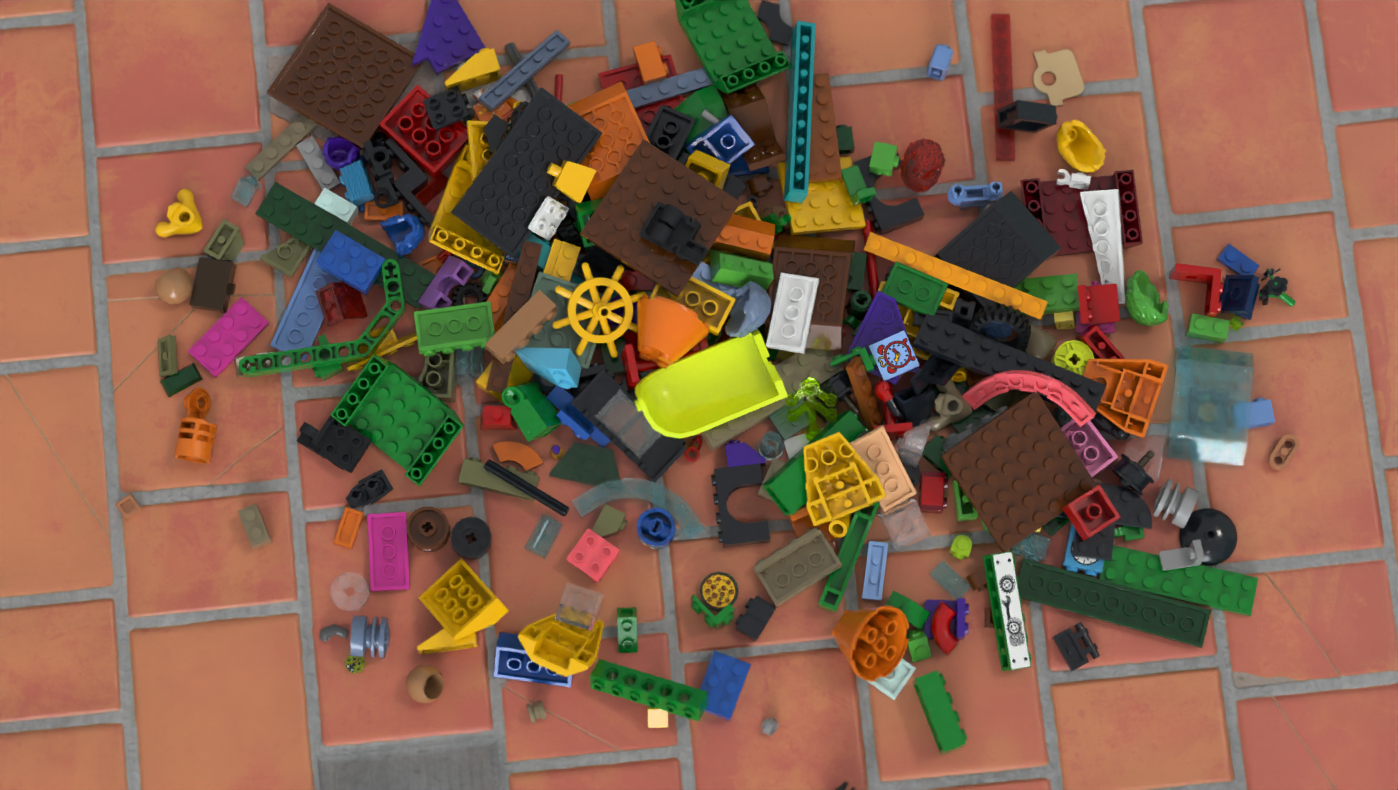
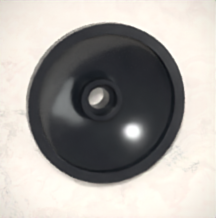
[1179,508,1237,566]

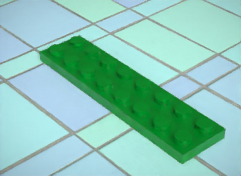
[1099,545,1258,616]

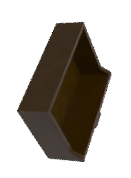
[189,257,236,314]

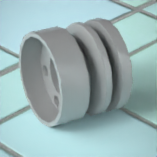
[1152,478,1199,529]

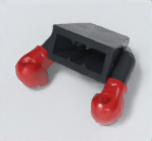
[874,363,936,430]

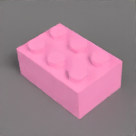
[1061,419,1119,478]

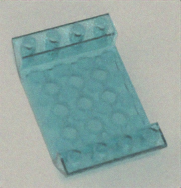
[1166,345,1254,466]

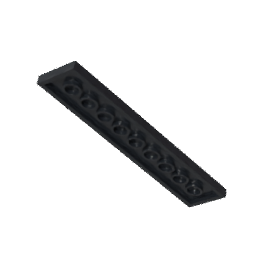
[913,314,1106,420]

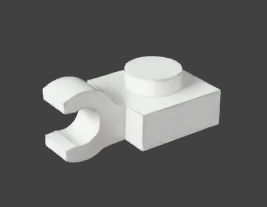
[1056,169,1091,190]

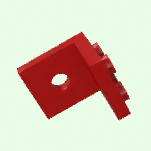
[1169,263,1223,317]

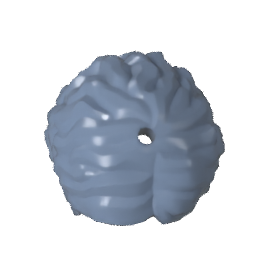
[725,281,771,338]

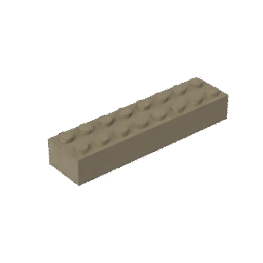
[700,349,843,452]

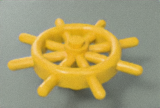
[552,262,647,358]

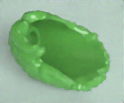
[1125,270,1169,326]

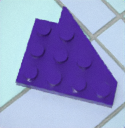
[412,0,486,75]
[846,291,919,385]

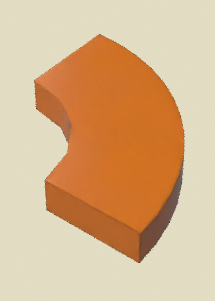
[492,441,544,471]

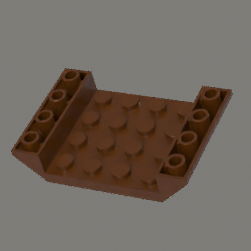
[765,234,855,352]

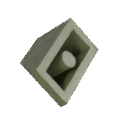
[592,504,628,539]

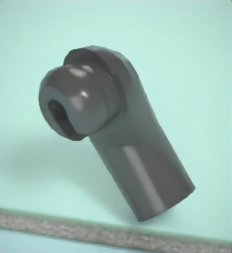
[319,624,349,642]

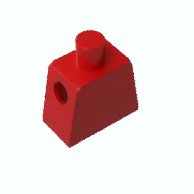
[480,405,517,430]

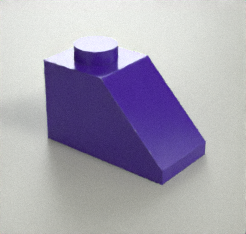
[725,440,766,467]

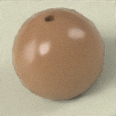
[155,267,193,304]
[406,665,444,703]

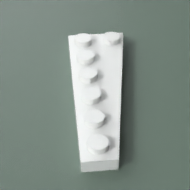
[1080,189,1126,304]

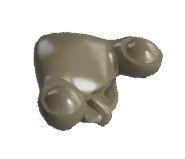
[1014,319,1057,360]
[926,379,972,431]

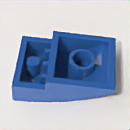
[686,114,755,164]

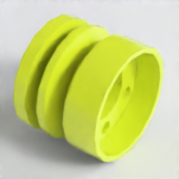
[1051,340,1094,376]

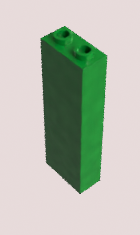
[762,411,869,515]

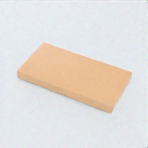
[849,425,917,512]

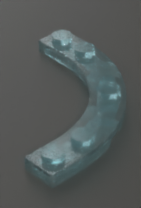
[571,478,705,540]

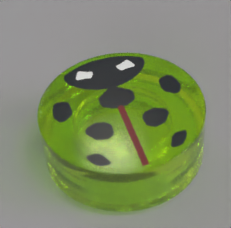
[345,655,365,674]

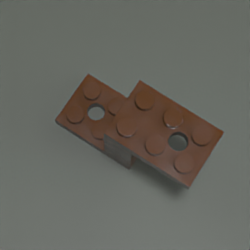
[717,83,786,171]

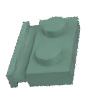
[769,397,817,441]

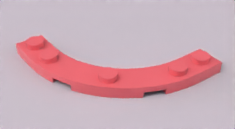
[962,370,1096,427]

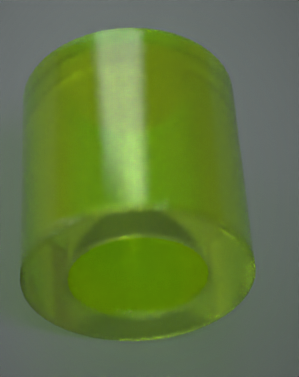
[1229,315,1244,331]

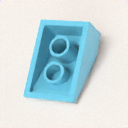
[516,348,582,389]

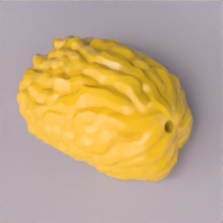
[1056,119,1106,173]

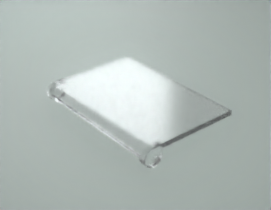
[1124,423,1170,483]

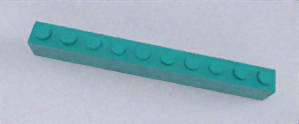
[784,21,816,203]

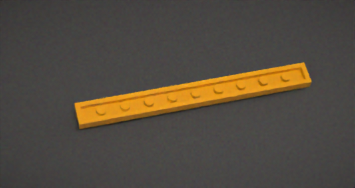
[864,232,1048,320]

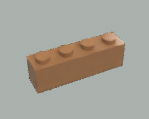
[485,290,557,364]

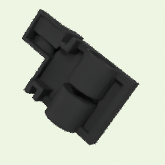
[362,140,399,209]
[639,201,708,266]
[296,415,372,473]

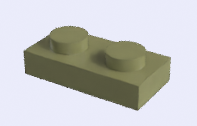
[158,335,178,377]

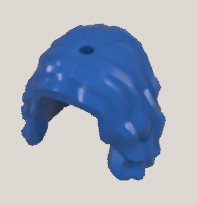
[380,214,425,257]

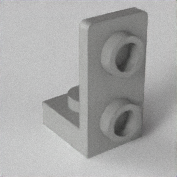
[1159,539,1205,571]

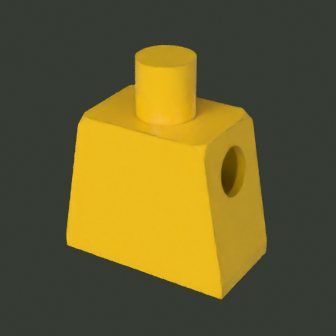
[546,160,597,203]

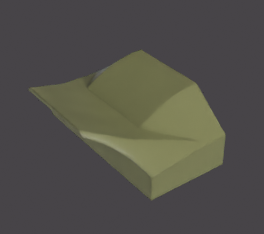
[203,219,245,261]

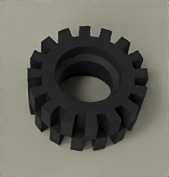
[556,216,582,247]
[453,282,488,306]

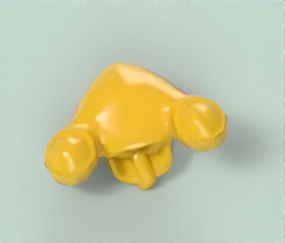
[155,188,203,238]

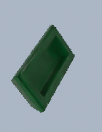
[160,363,203,397]

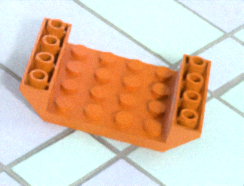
[567,82,650,200]

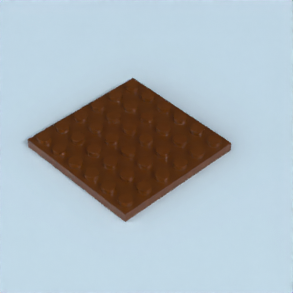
[267,3,424,150]
[580,139,740,298]
[940,392,1097,552]

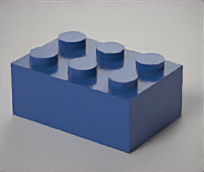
[316,230,385,296]
[700,650,751,721]

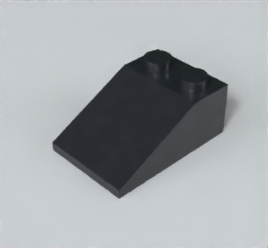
[646,104,696,161]

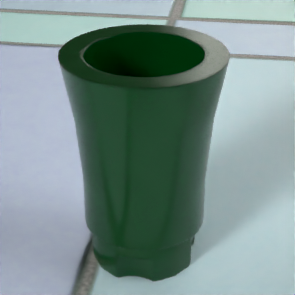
[846,290,872,321]

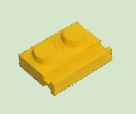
[543,238,581,282]

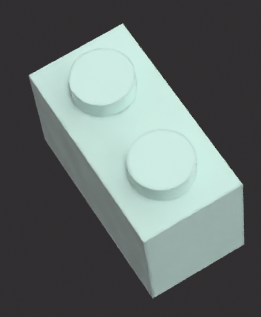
[315,188,359,225]

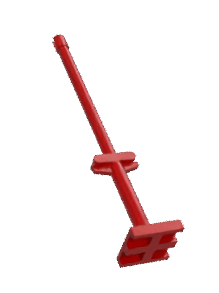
[862,220,913,441]
[621,326,846,390]

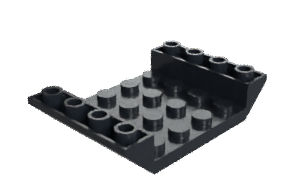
[934,191,1062,318]

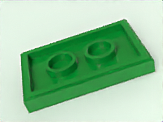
[882,262,948,316]

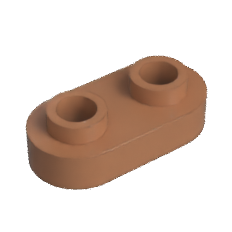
[1268,434,1299,470]

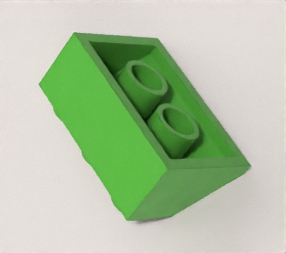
[709,249,774,290]

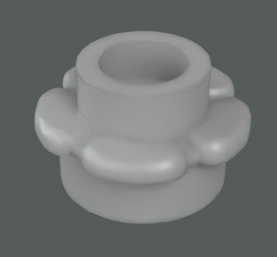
[761,717,779,736]

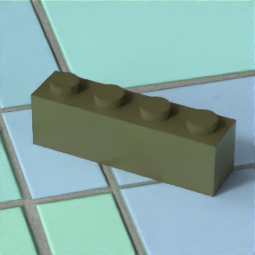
[458,457,540,502]

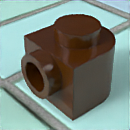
[747,174,773,198]
[966,567,988,592]

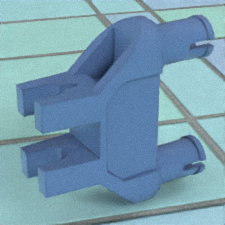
[947,181,1003,210]

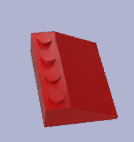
[379,85,468,180]

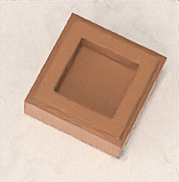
[115,493,143,521]

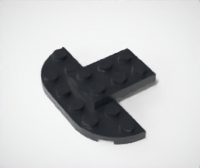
[1056,482,1152,561]

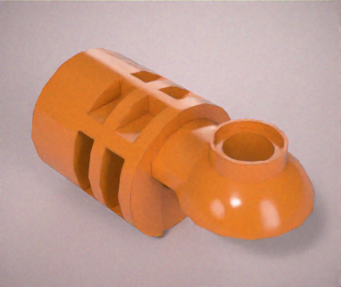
[174,387,218,464]

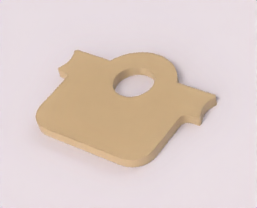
[1033,49,1084,107]

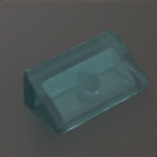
[525,514,563,558]

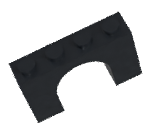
[852,153,924,235]
[711,464,770,548]

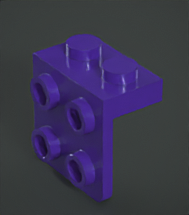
[924,598,969,640]

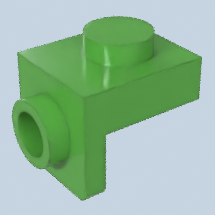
[906,629,932,663]

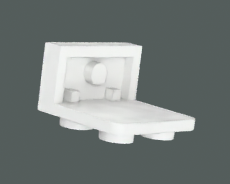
[528,196,569,241]

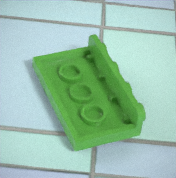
[414,301,495,356]

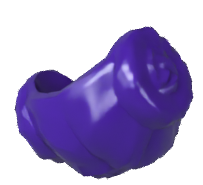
[322,137,360,171]

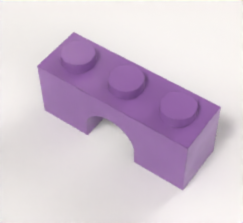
[418,255,474,310]

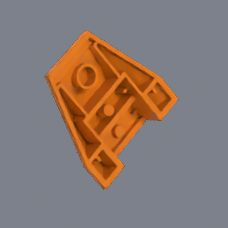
[1083,359,1169,438]

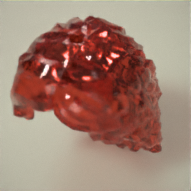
[900,138,946,192]

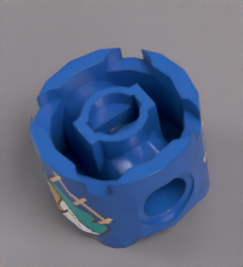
[637,507,675,549]

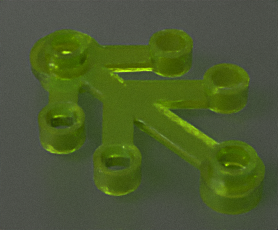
[786,378,838,441]

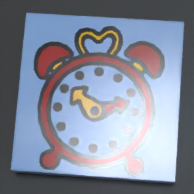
[869,331,920,381]

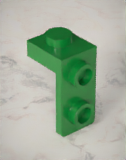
[830,346,876,373]

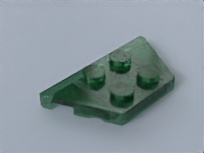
[549,442,622,492]

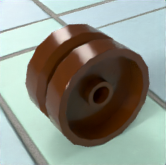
[406,506,450,552]

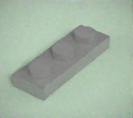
[296,136,341,191]

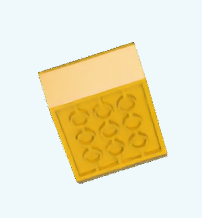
[429,144,505,275]

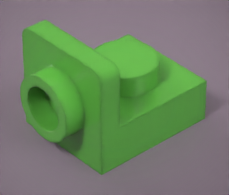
[480,269,503,295]

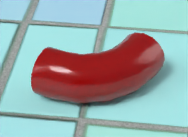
[931,601,959,656]

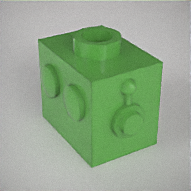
[869,141,900,177]

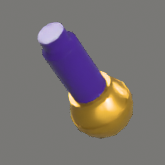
[550,445,563,459]

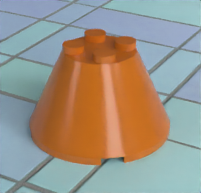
[637,295,710,369]
[832,606,909,681]

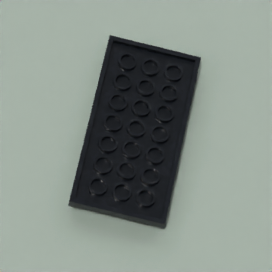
[450,87,602,258]

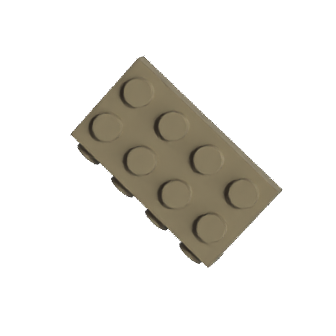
[753,527,843,607]

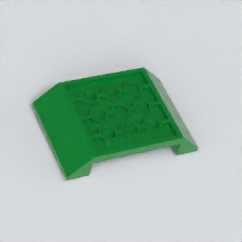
[675,0,792,95]
[330,354,464,487]

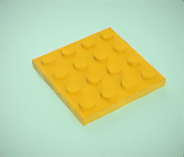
[777,156,866,235]

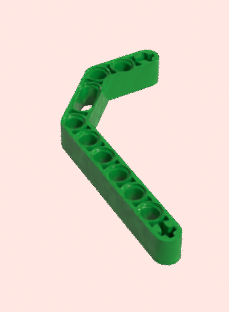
[239,259,406,377]

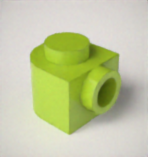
[949,535,972,560]

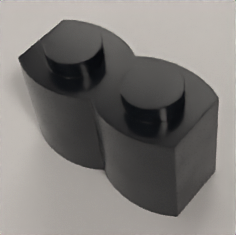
[735,595,776,642]

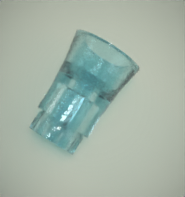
[758,431,784,460]

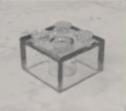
[877,497,931,552]

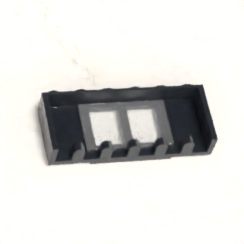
[570,369,687,482]

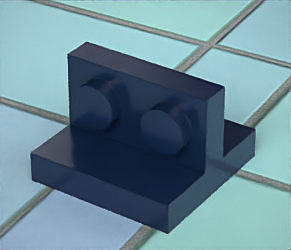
[1219,275,1260,320]

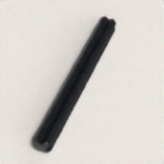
[484,459,569,517]

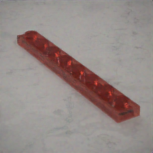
[990,14,1016,161]

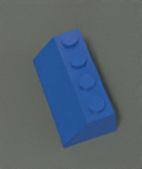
[494,632,573,687]

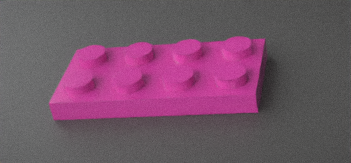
[188,297,270,378]
[367,512,410,592]

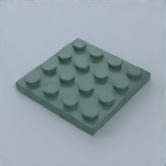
[524,272,612,369]

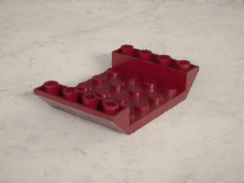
[1020,170,1143,256]

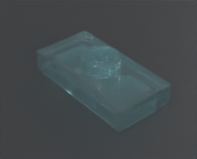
[929,561,971,600]

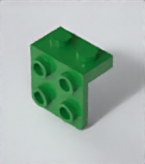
[691,594,735,630]

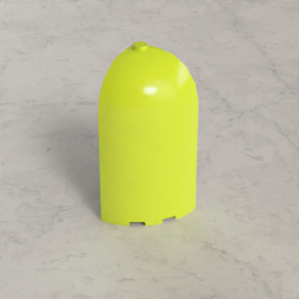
[634,329,788,438]

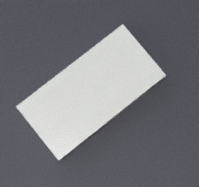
[766,273,819,354]

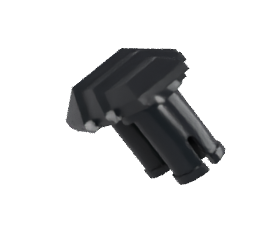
[346,469,394,508]

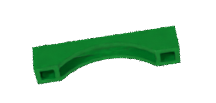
[818,502,879,613]

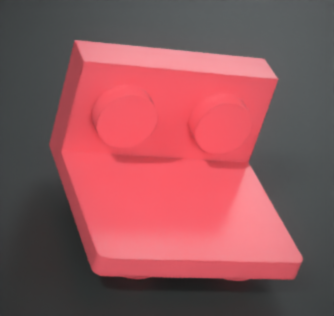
[567,529,620,584]

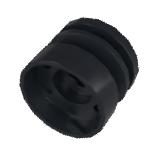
[451,517,492,560]

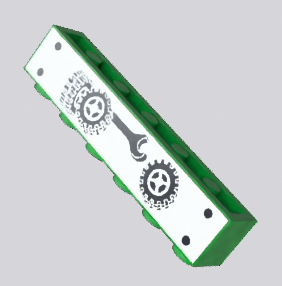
[983,551,1031,671]

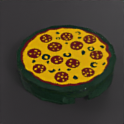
[700,572,739,611]

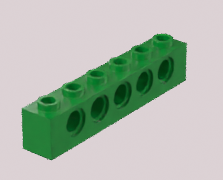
[590,659,708,721]

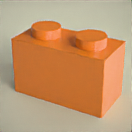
[633,41,669,85]

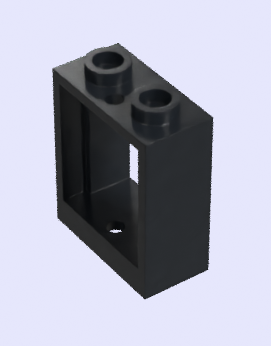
[997,100,1057,133]

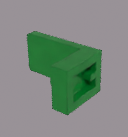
[841,165,877,206]
[617,607,638,653]

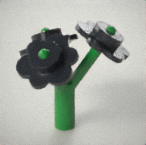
[1259,268,1296,307]

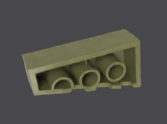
[418,349,459,402]

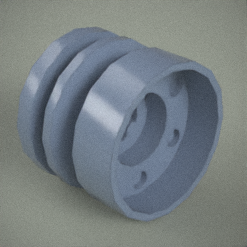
[350,615,390,658]

